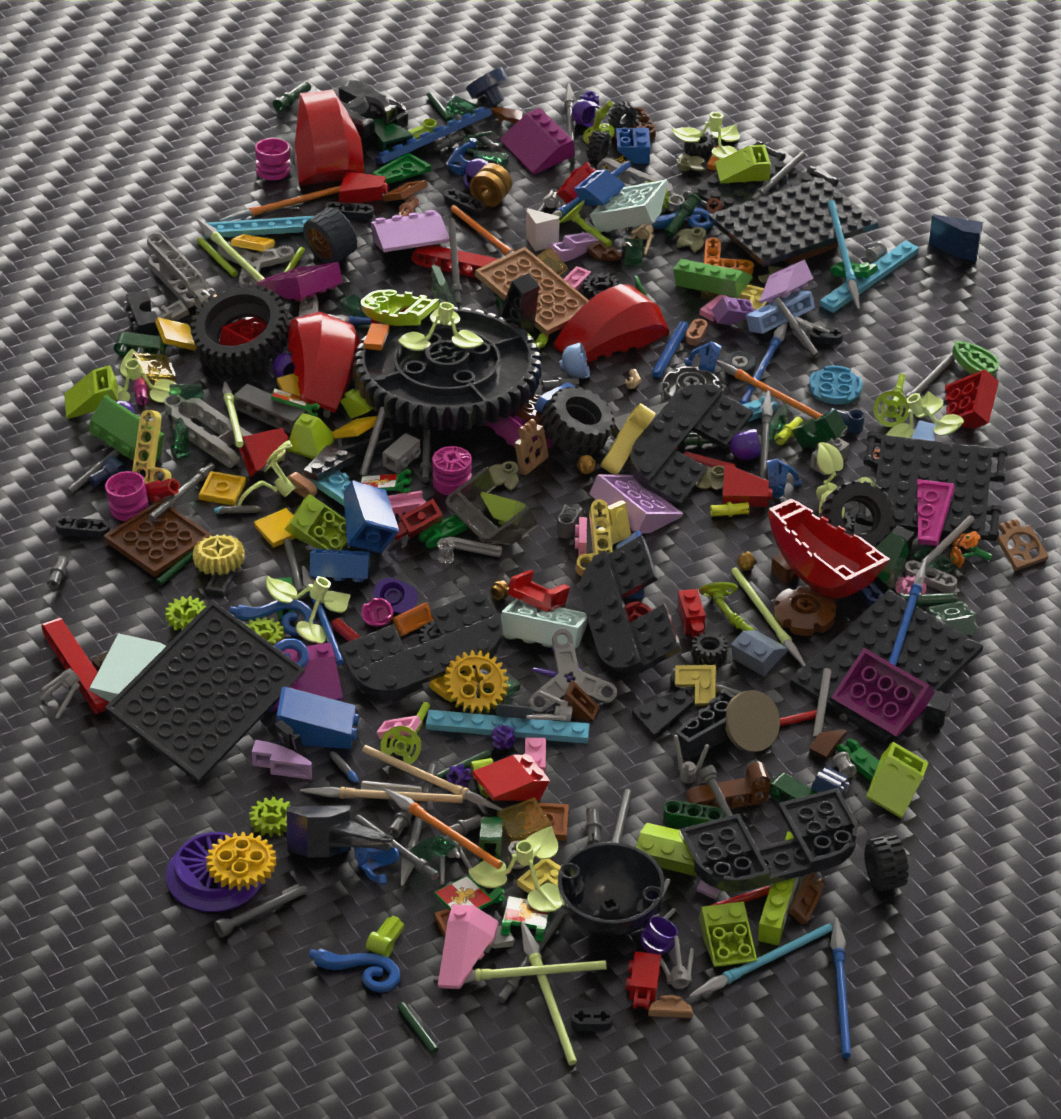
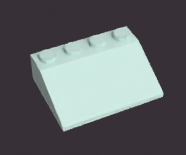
[590,180,668,232]
[501,598,588,649]
[89,634,166,702]

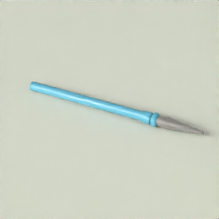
[828,200,860,309]
[689,923,833,997]

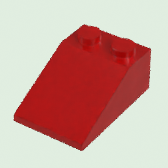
[219,317,267,346]
[472,754,550,801]

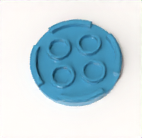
[809,365,863,404]

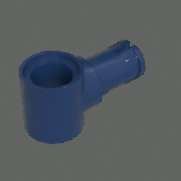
[830,408,865,434]
[89,456,127,487]

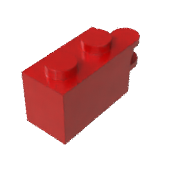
[556,162,596,204]
[394,499,443,540]
[677,589,706,639]
[626,952,661,1010]

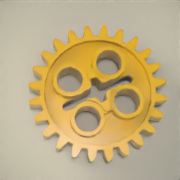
[443,650,509,714]
[206,832,276,891]

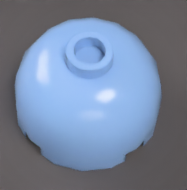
[559,343,590,379]

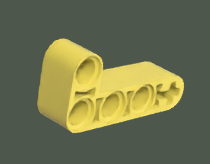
[600,403,656,475]
[132,410,171,484]
[575,499,613,576]

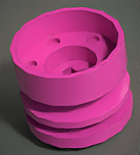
[255,138,290,180]
[433,446,472,496]
[105,471,149,521]

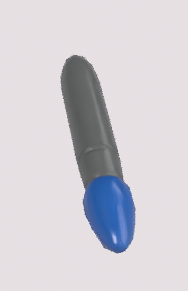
[330,751,359,783]

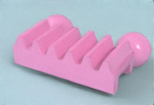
[388,490,426,516]

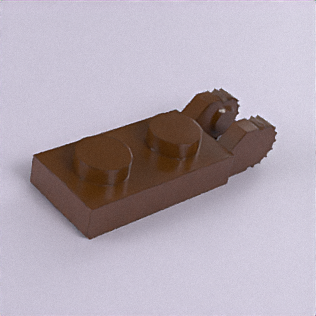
[788,872,825,925]

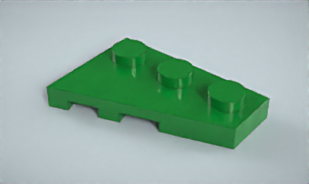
[373,152,431,184]

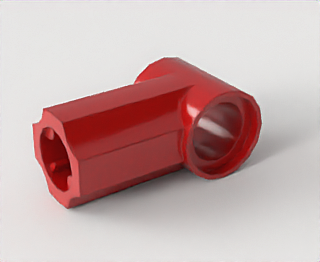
[145,478,180,503]

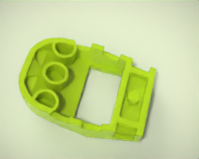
[361,290,439,326]

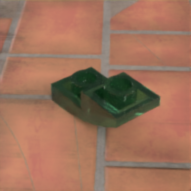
[913,545,957,574]

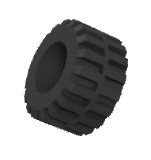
[864,834,909,892]

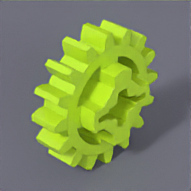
[165,596,206,630]
[245,617,284,646]
[249,797,290,837]

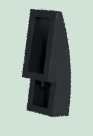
[338,427,397,455]

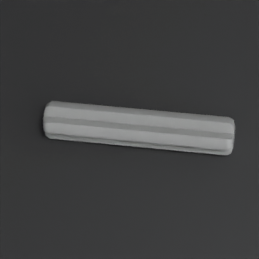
[446,537,502,557]
[361,781,422,793]

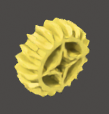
[192,534,245,576]

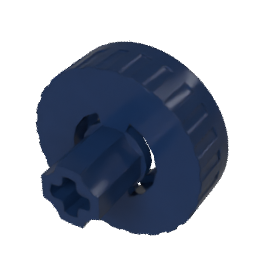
[466,67,508,106]

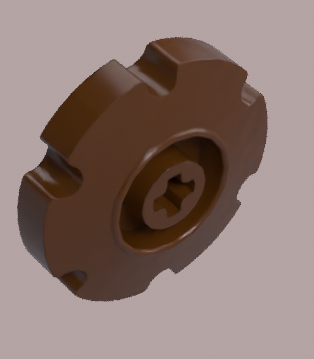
[773,586,836,636]

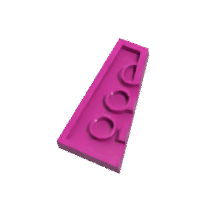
[917,479,955,546]

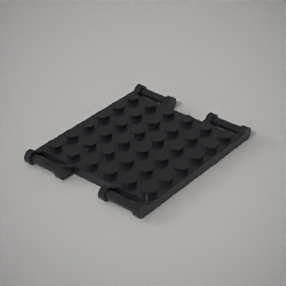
[683,141,839,210]
[855,431,1008,541]

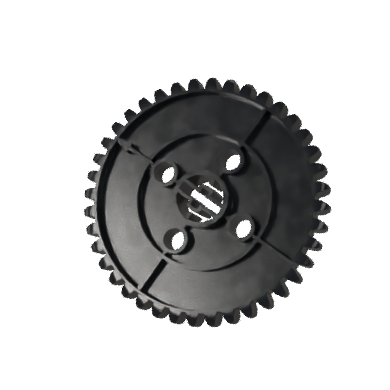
[353,307,542,431]

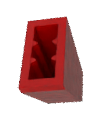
[339,172,388,203]
[239,428,288,477]
[723,465,772,507]

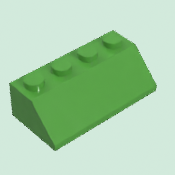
[673,259,752,298]
[89,395,164,461]

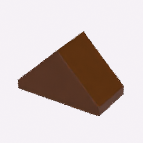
[564,680,599,722]

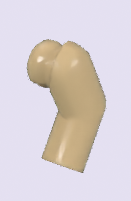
[625,369,642,389]

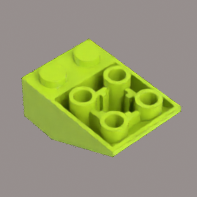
[715,145,771,184]
[64,365,119,419]
[284,494,347,550]
[866,742,928,818]
[699,902,757,967]

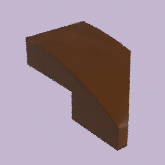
[491,107,522,124]
[586,240,622,261]
[809,730,847,760]

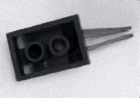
[286,805,393,858]

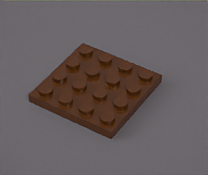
[104,499,212,577]

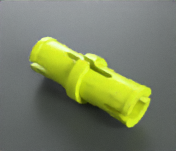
[774,417,803,445]
[710,502,749,517]

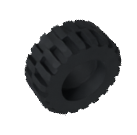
[541,386,615,456]
[819,480,896,548]

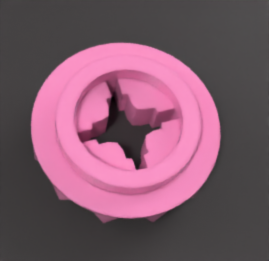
[895,575,926,594]

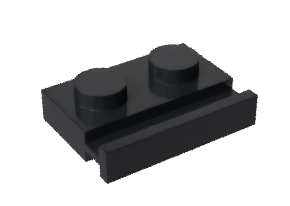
[275,720,306,758]

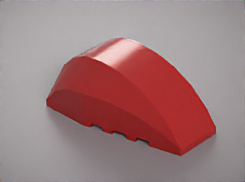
[294,90,364,185]
[554,284,669,362]
[288,312,360,413]
[768,499,890,598]

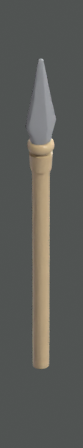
[362,745,502,811]
[300,787,463,803]

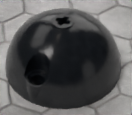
[558,842,664,936]

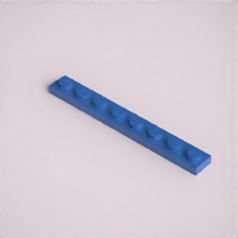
[374,107,492,164]

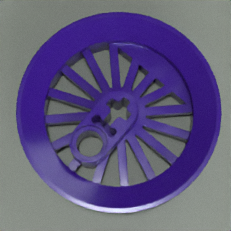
[166,832,262,912]

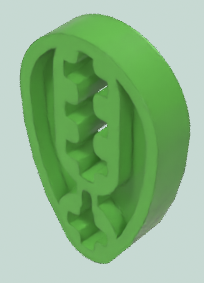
[952,341,1000,376]

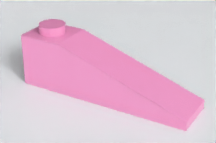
[438,905,499,989]

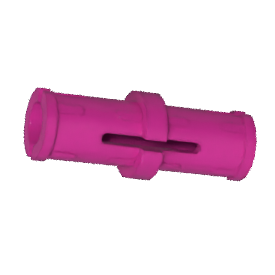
[133,376,148,405]

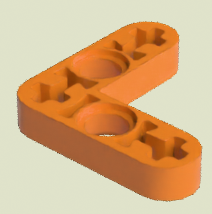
[704,237,754,275]

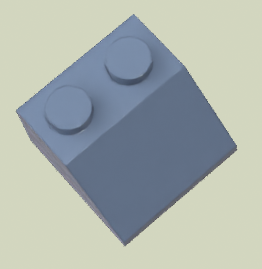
[731,630,788,676]

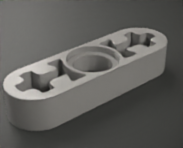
[904,561,957,593]

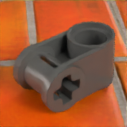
[557,504,584,538]

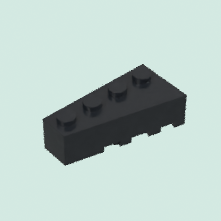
[497,273,539,338]
[675,689,734,761]

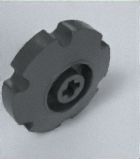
[662,367,720,402]

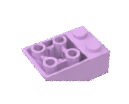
[760,260,813,304]

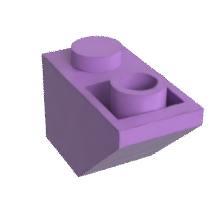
[712,297,754,325]

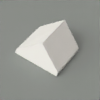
[526,209,559,251]

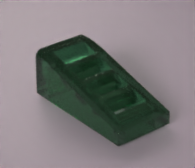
[445,94,481,115]
[473,151,509,170]
[339,294,369,318]
[171,417,190,460]

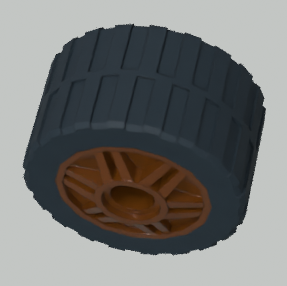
[303,207,358,264]

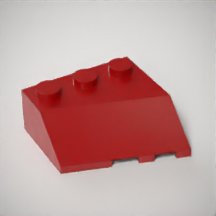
[945,369,999,429]

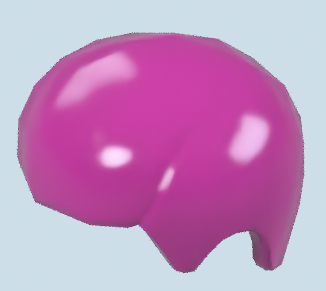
[361,598,393,628]

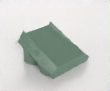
[432,265,458,308]
[927,601,978,637]

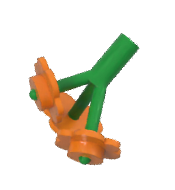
[950,531,992,568]

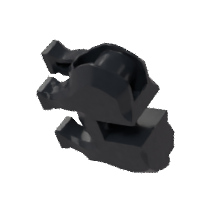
[338,80,408,154]

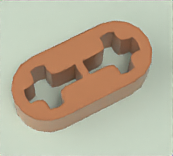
[686,319,708,345]
[287,472,317,498]

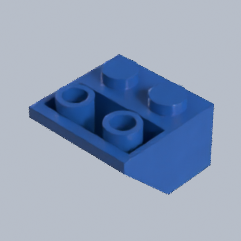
[616,128,650,164]
[574,170,625,206]

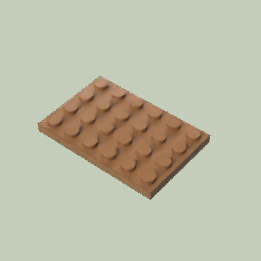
[475,247,589,336]

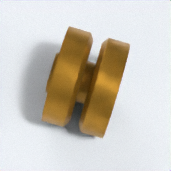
[469,163,513,207]

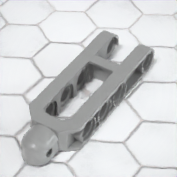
[597,158,685,213]
[147,233,210,309]
[164,395,252,468]

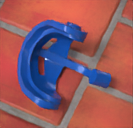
[446,138,477,175]
[685,341,722,373]
[767,458,802,498]
[354,847,399,885]

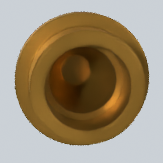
[577,455,596,474]
[737,551,757,571]
[490,581,509,600]

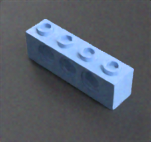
[746,290,815,334]

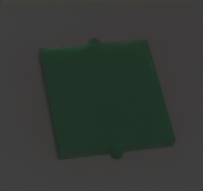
[169,384,204,402]

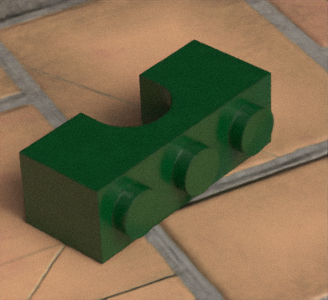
[791,409,847,449]

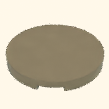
[725,690,780,752]

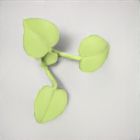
[672,112,740,159]
[398,302,483,351]
[117,349,181,403]
[886,391,964,438]
[238,440,295,506]
[816,442,875,519]
[266,575,350,644]
[469,826,563,912]

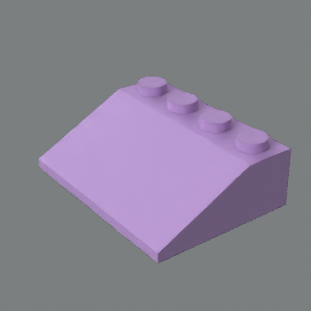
[371,210,450,252]
[589,475,683,533]

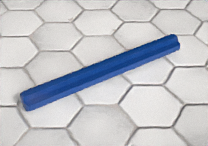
[652,321,688,378]

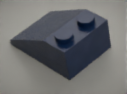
[929,214,983,261]

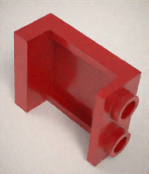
[508,570,570,612]

